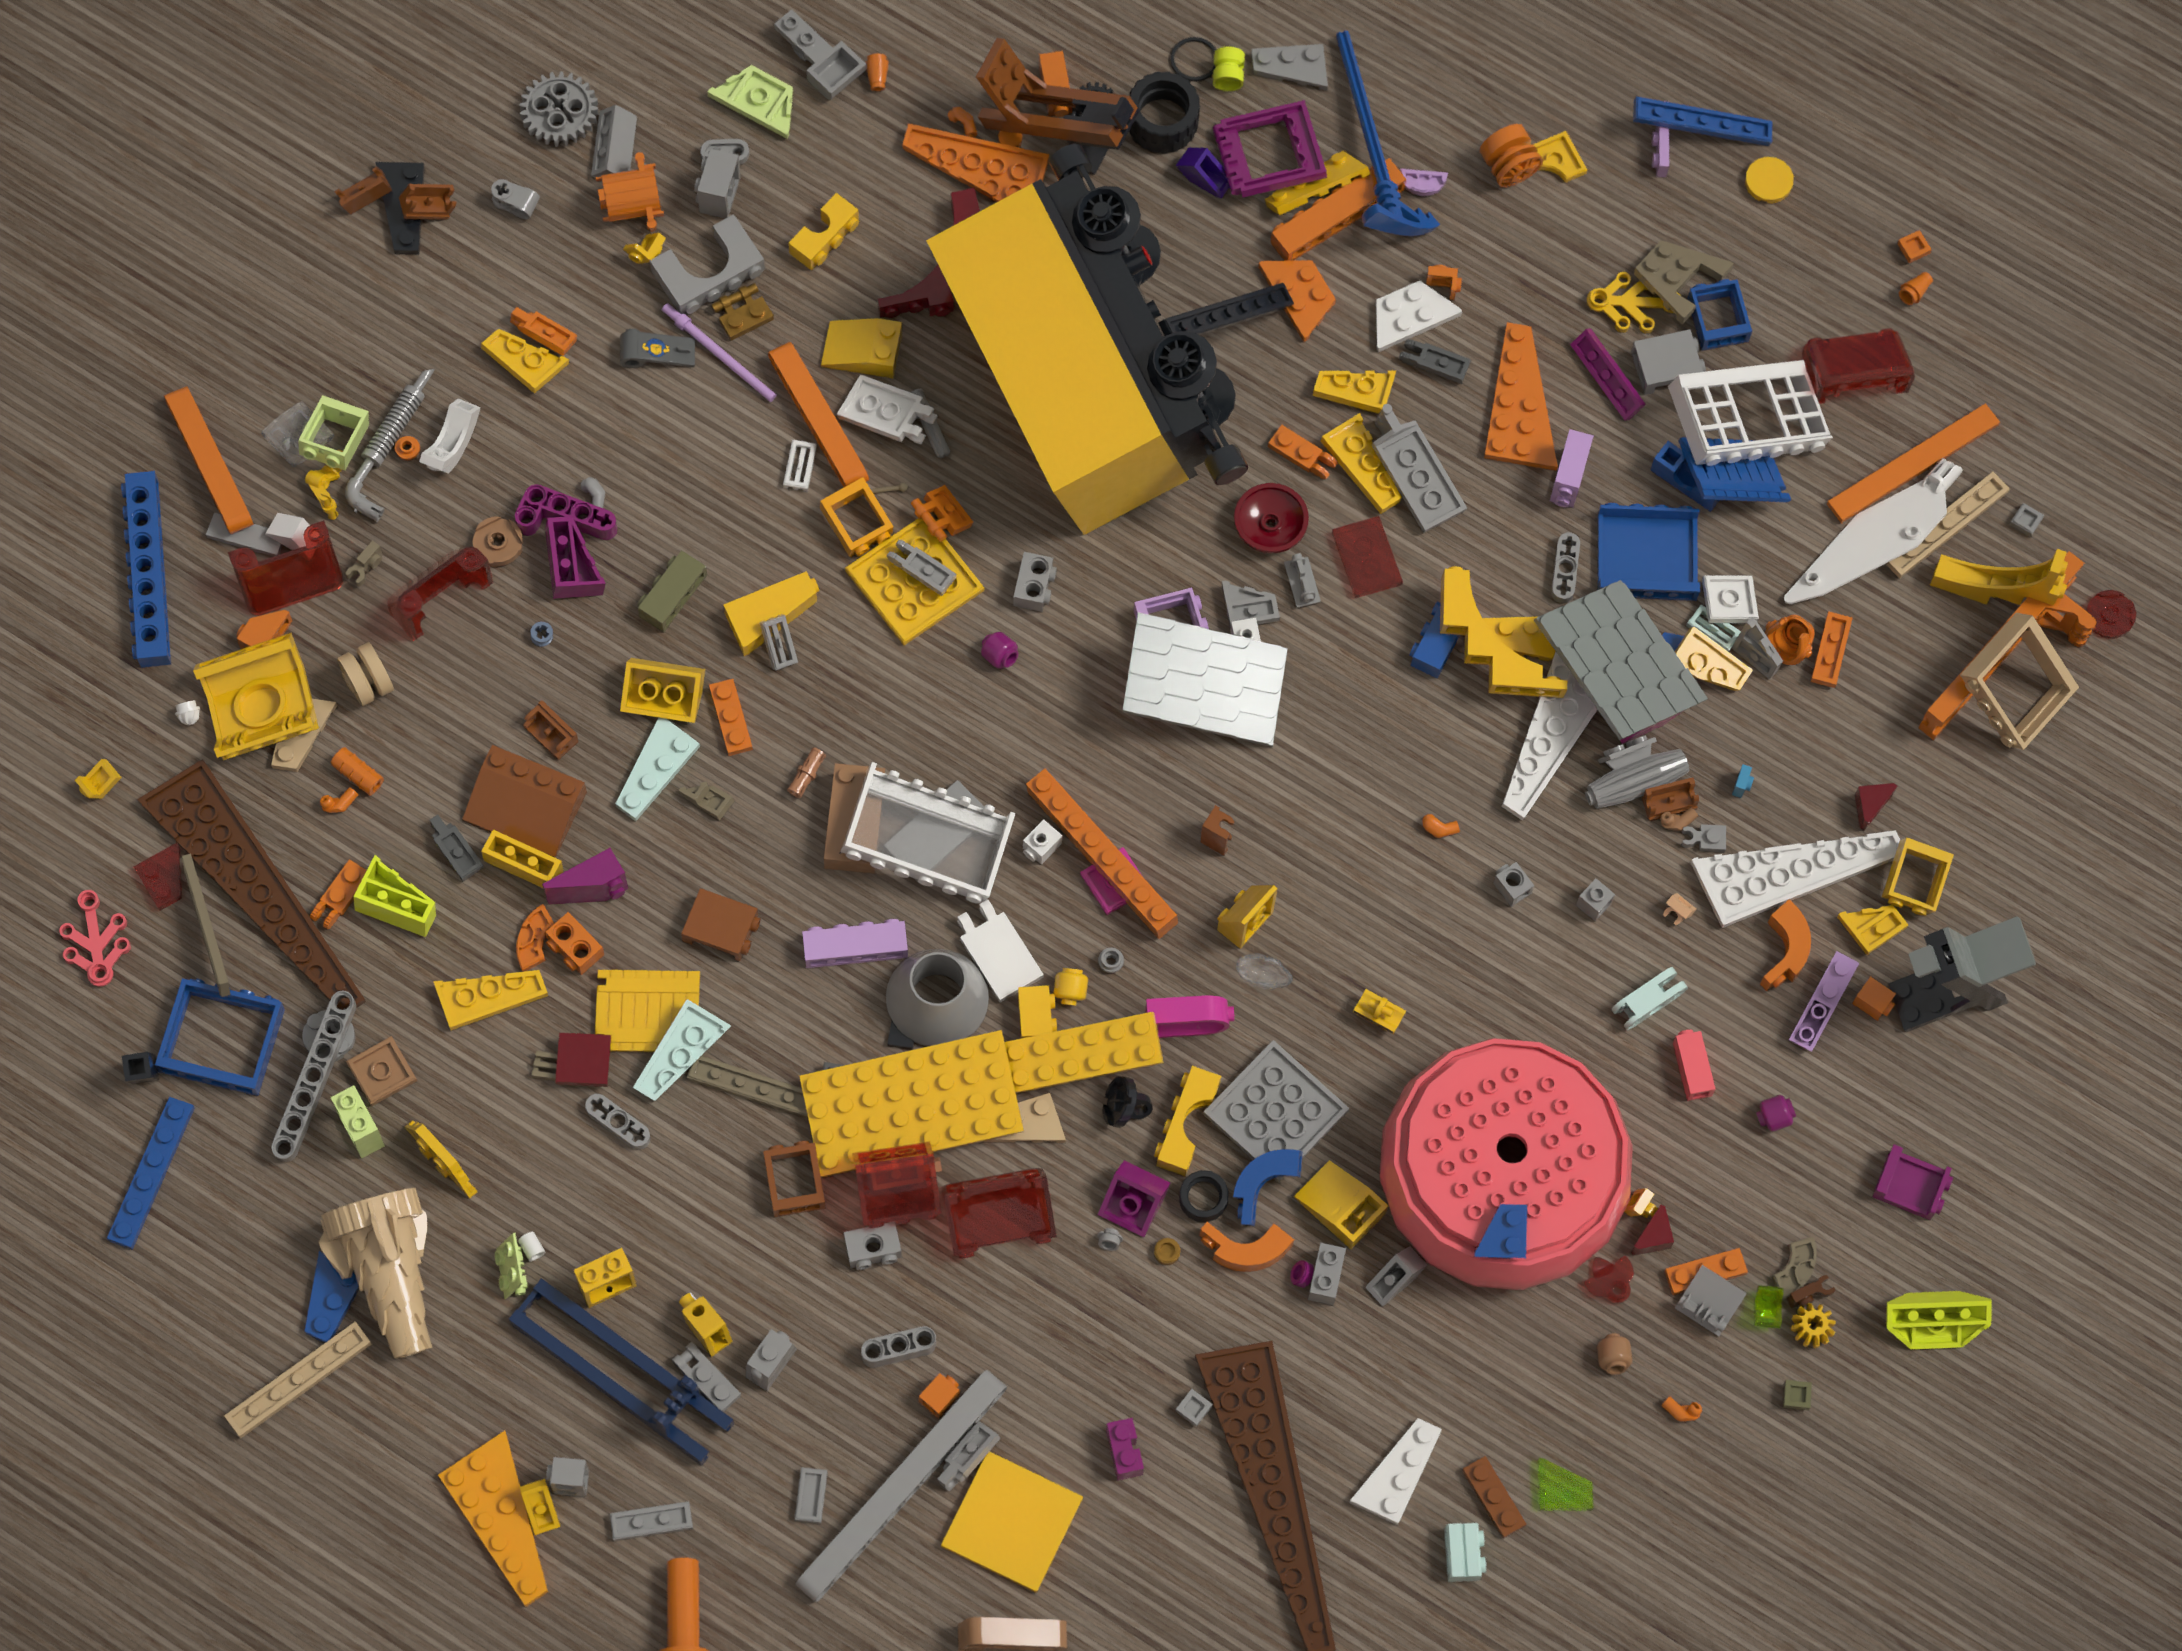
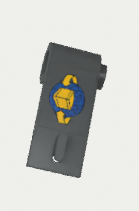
[620,329,695,368]

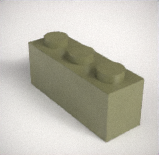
[637,550,707,632]

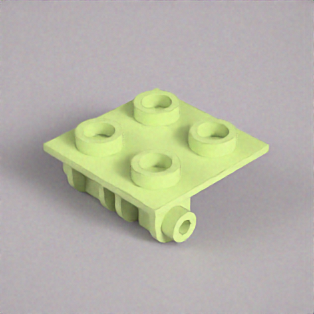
[495,1233,528,1299]

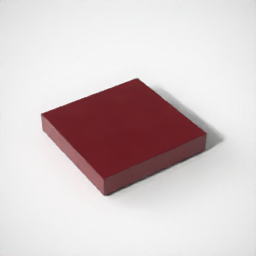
[555,1033,611,1087]

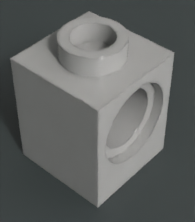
[1493,862,1534,907]
[1576,878,1615,922]

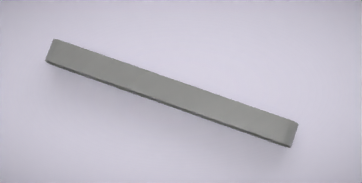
[795,1370,1007,1603]

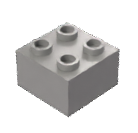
[694,148,741,219]

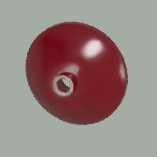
[1234,483,1309,554]

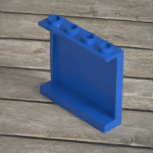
[1597,503,1700,601]

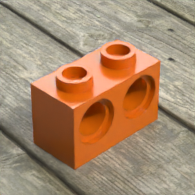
[545,912,604,975]

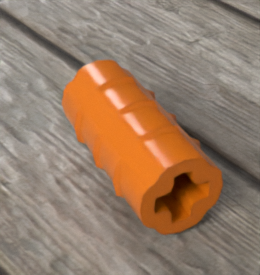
[331,747,384,795]

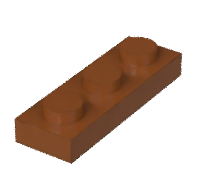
[1462,1456,1527,1539]

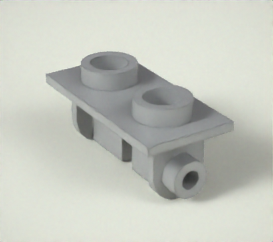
[1284,553,1321,608]

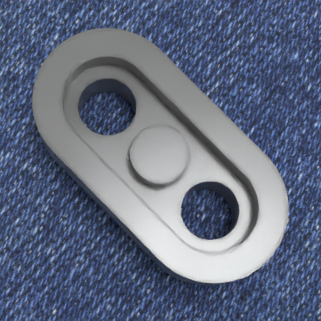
[701,139,749,165]

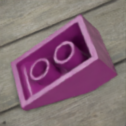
[542,848,628,905]

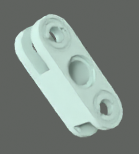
[1611,967,1688,1030]

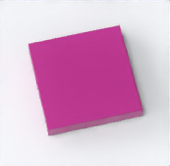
[1080,847,1141,915]

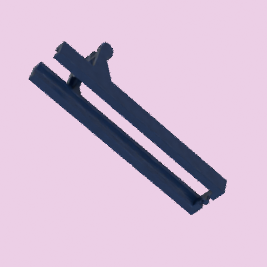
[509,1278,734,1466]

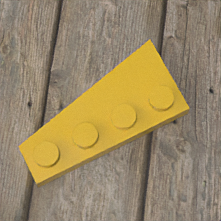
[1320,413,1402,514]
[433,970,548,1030]

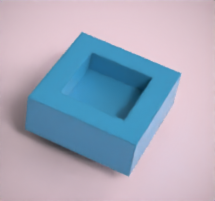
[1732,764,1754,798]

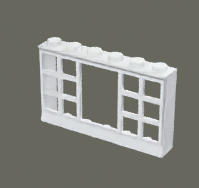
[1668,360,1833,466]

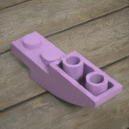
[1789,951,1859,1052]

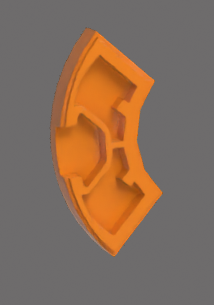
[516,904,555,972]

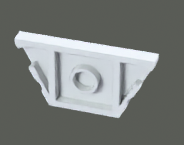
[1376,281,1462,353]

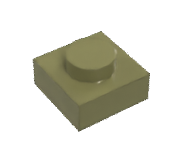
[1783,1380,1812,1410]

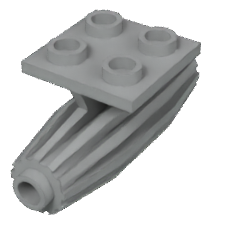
[1585,735,1689,808]

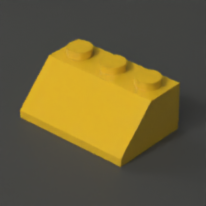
[620,658,705,723]

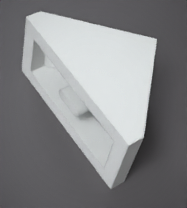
[265,513,321,559]

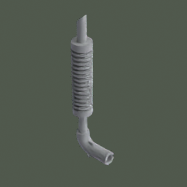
[345,369,435,522]

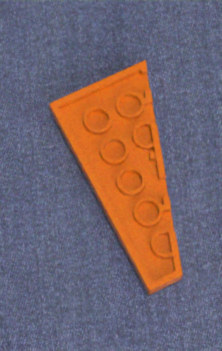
[903,123,1049,202]
[1484,322,1558,471]

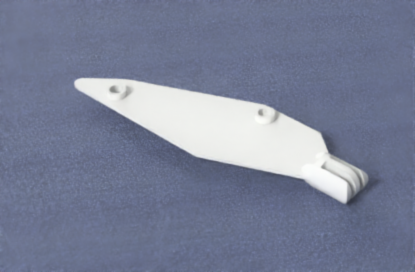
[1784,458,1963,604]

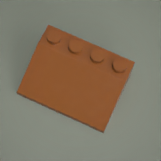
[462,745,587,858]

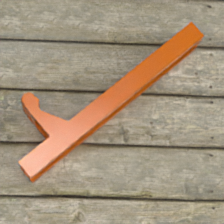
[1918,551,2097,740]

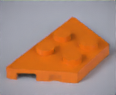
[1258,260,1336,342]

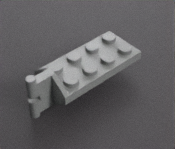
[1372,404,1467,533]

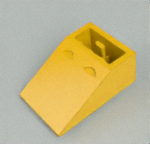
[1294,1160,1388,1250]

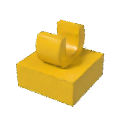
[1624,1188,1658,1218]

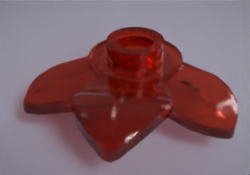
[1585,1256,1634,1303]

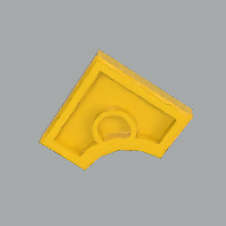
[1533,131,1588,183]

